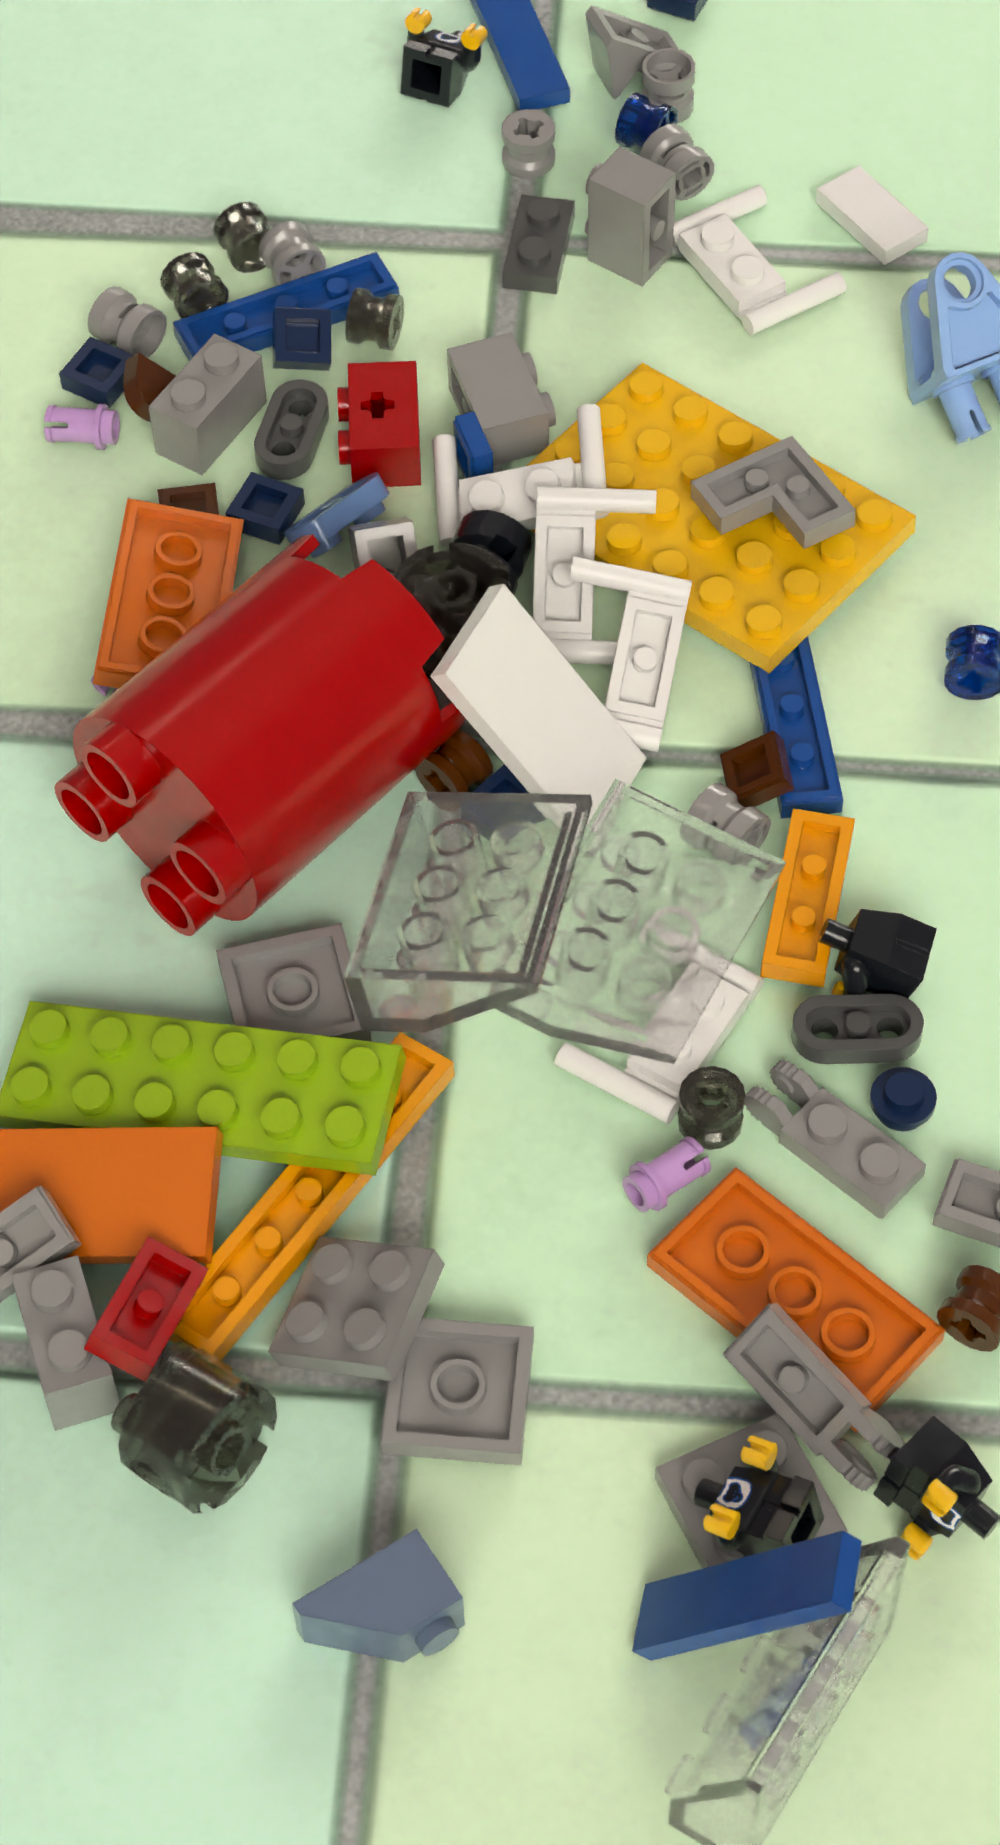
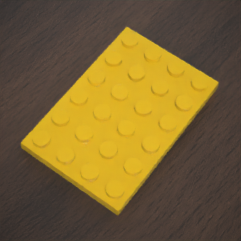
[526,363,916,674]

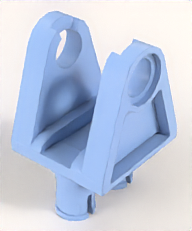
[900,252,1000,444]

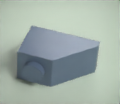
[292,1529,465,1663]

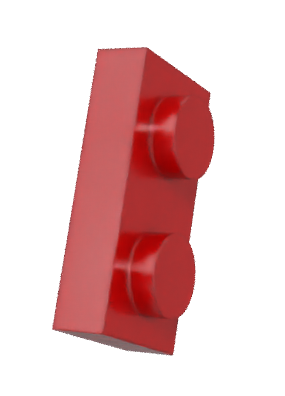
[84,1236,209,1382]

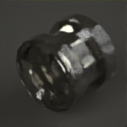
[213,202,273,273]
[160,252,229,318]
[345,287,404,351]
[677,1066,746,1150]

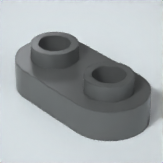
[254,380,329,480]
[791,994,924,1064]

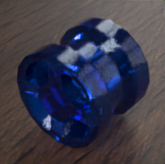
[615,92,678,148]
[944,625,1000,700]

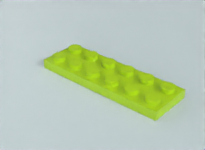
[0,1001,406,1176]

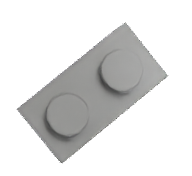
[585,146,676,287]
[447,332,556,466]
[149,334,267,475]
[11,1255,122,1431]

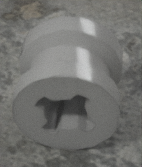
[502,109,555,179]
[258,221,326,285]

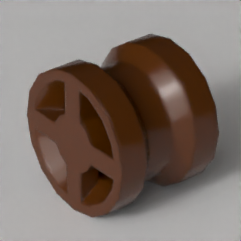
[415,730,493,808]
[937,1265,1000,1352]

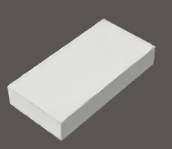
[816,166,929,265]

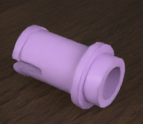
[44,404,120,450]
[622,1136,711,1212]

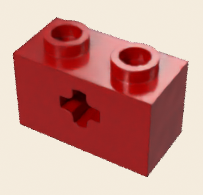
[337,361,421,487]

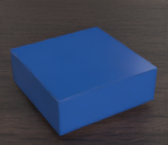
[453,411,494,479]

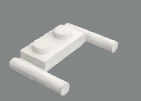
[673,185,847,335]
[432,404,609,548]
[533,486,657,665]
[569,556,692,752]
[554,922,764,1124]

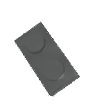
[502,195,575,294]

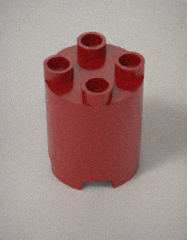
[54,534,466,936]

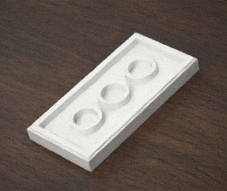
[430,584,647,850]

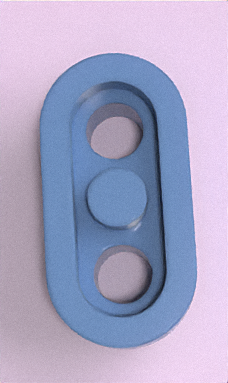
[284,472,390,558]

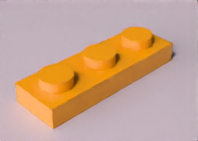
[760,808,855,988]

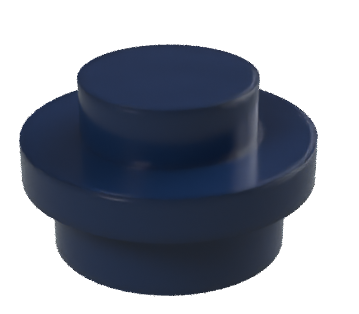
[870,1067,937,1132]

